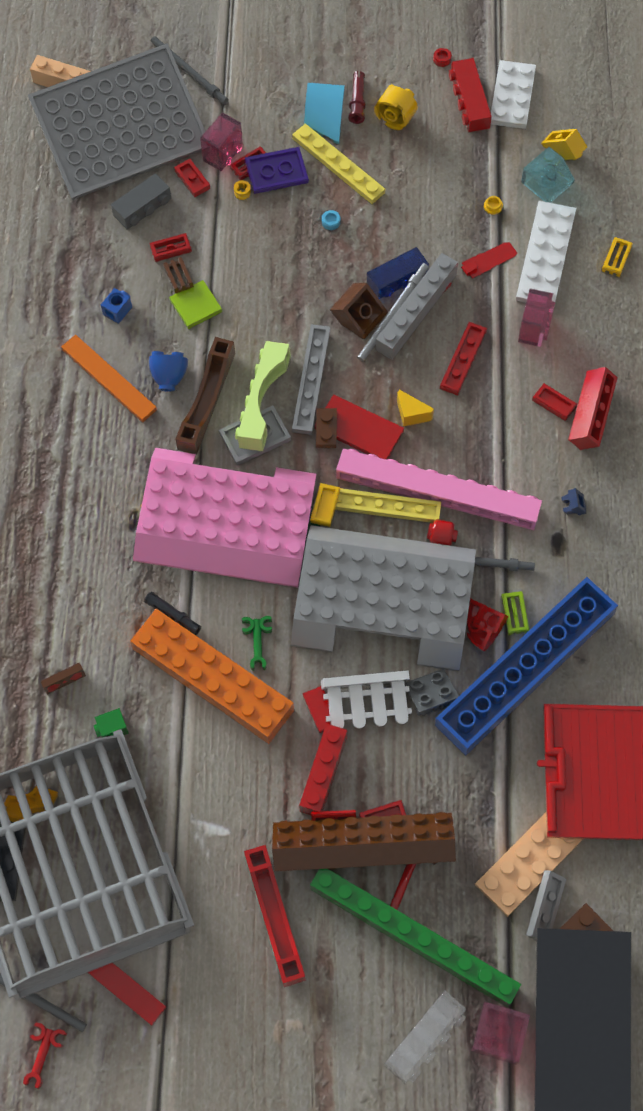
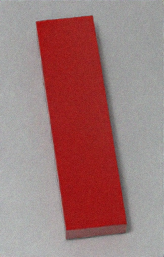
[439,322,487,396]
[88,962,167,1026]

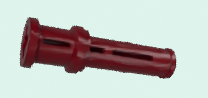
[348,71,366,124]

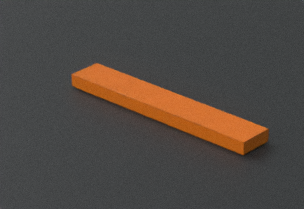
[61,334,157,423]

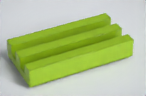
[501,591,530,635]

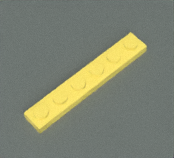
[292,124,385,204]
[335,488,441,523]

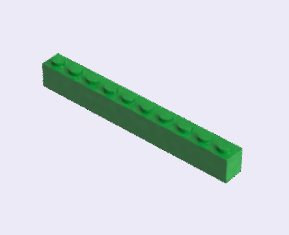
[310,869,521,1008]

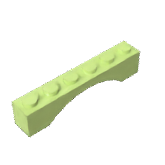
[235,341,291,451]

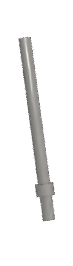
[357,263,429,362]

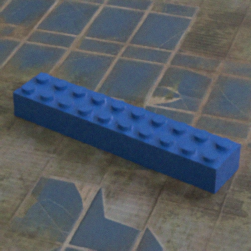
[435,577,618,756]

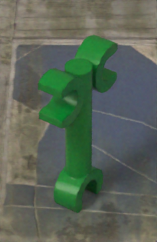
[242,616,272,671]

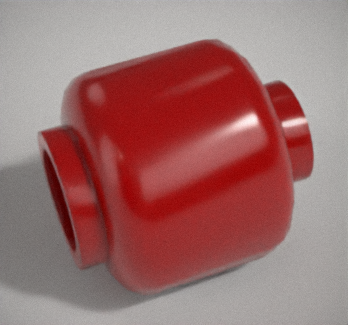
[427,519,458,546]

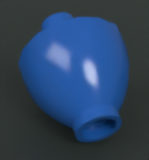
[149,351,188,392]

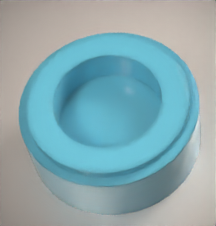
[322,210,341,230]

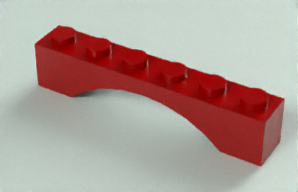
[244,845,306,988]

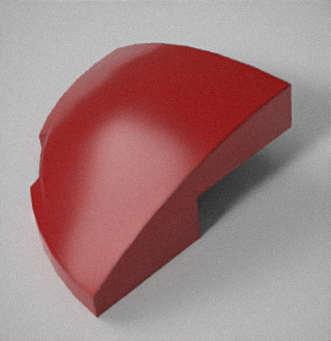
[467,598,509,651]

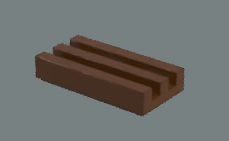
[163,257,194,293]

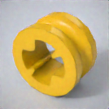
[234,180,251,200]

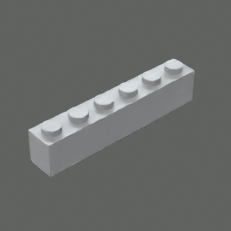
[376,253,458,360]

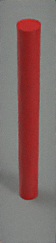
[390,864,416,910]

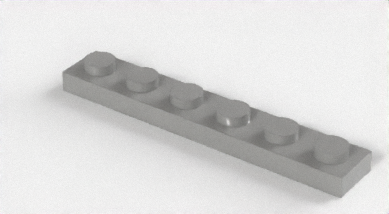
[292,324,331,435]

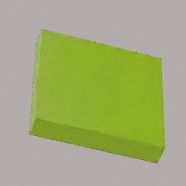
[169,280,222,329]

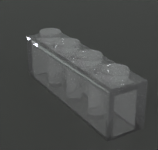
[384,991,466,1085]

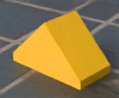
[397,390,434,426]

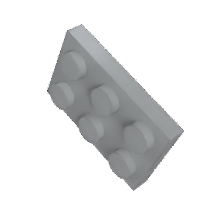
[219,405,291,466]

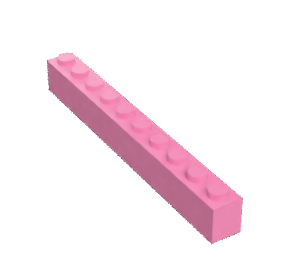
[336,449,542,530]

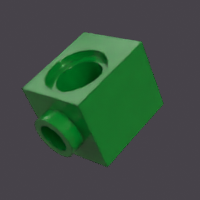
[93,708,129,738]

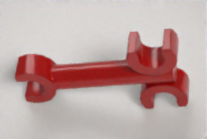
[23,1023,67,1089]

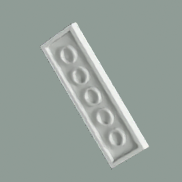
[516,201,576,308]

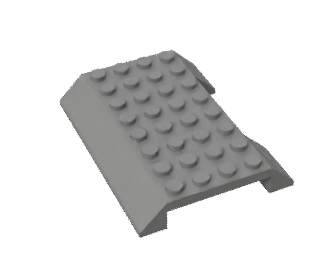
[291,526,476,671]

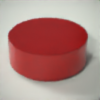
[433,48,452,67]

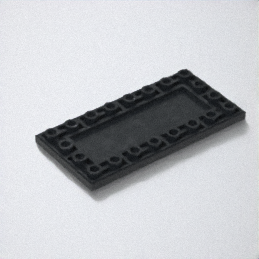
[534,928,631,1111]

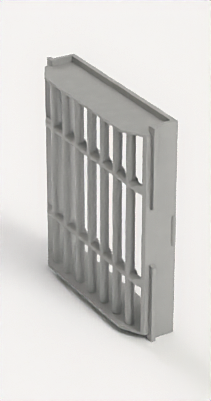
[0,729,194,1000]

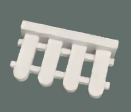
[321,670,412,729]

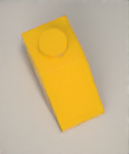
[541,129,587,160]

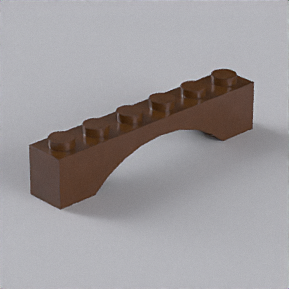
[175,337,236,455]

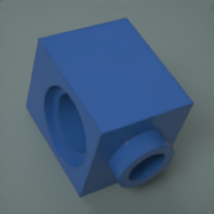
[101,288,132,324]

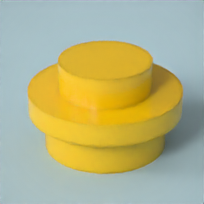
[484,196,503,215]

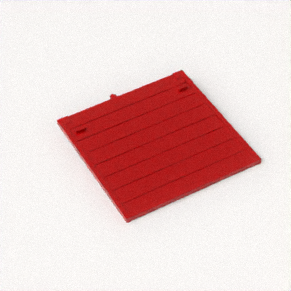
[537,704,643,840]

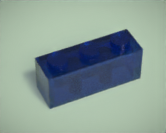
[367,247,429,299]

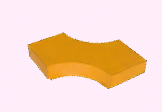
[4,786,58,822]

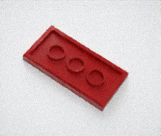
[314,394,404,460]

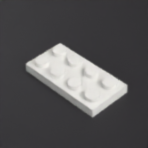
[491,60,536,129]

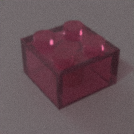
[200,112,243,171]
[518,288,555,347]
[471,1001,530,1065]

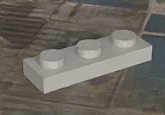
[526,870,566,941]

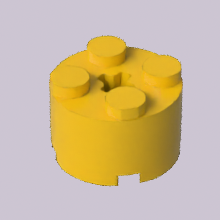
[374,85,418,130]

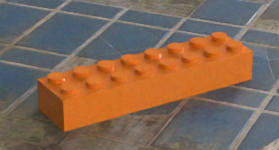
[130,609,295,744]

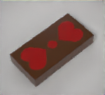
[41,663,86,695]

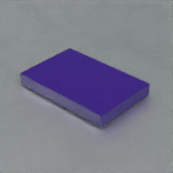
[245,147,309,194]

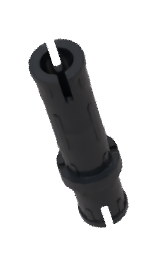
[144,591,201,636]

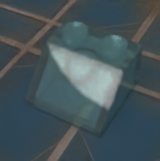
[521,147,575,203]

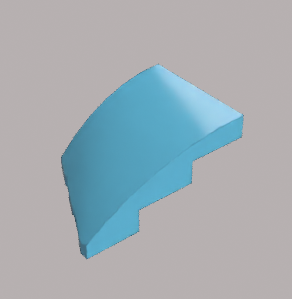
[304,83,345,144]

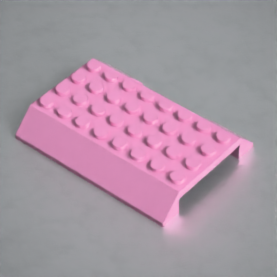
[133,448,316,588]

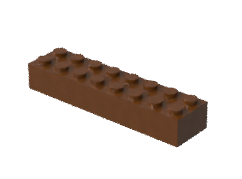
[272,812,456,871]

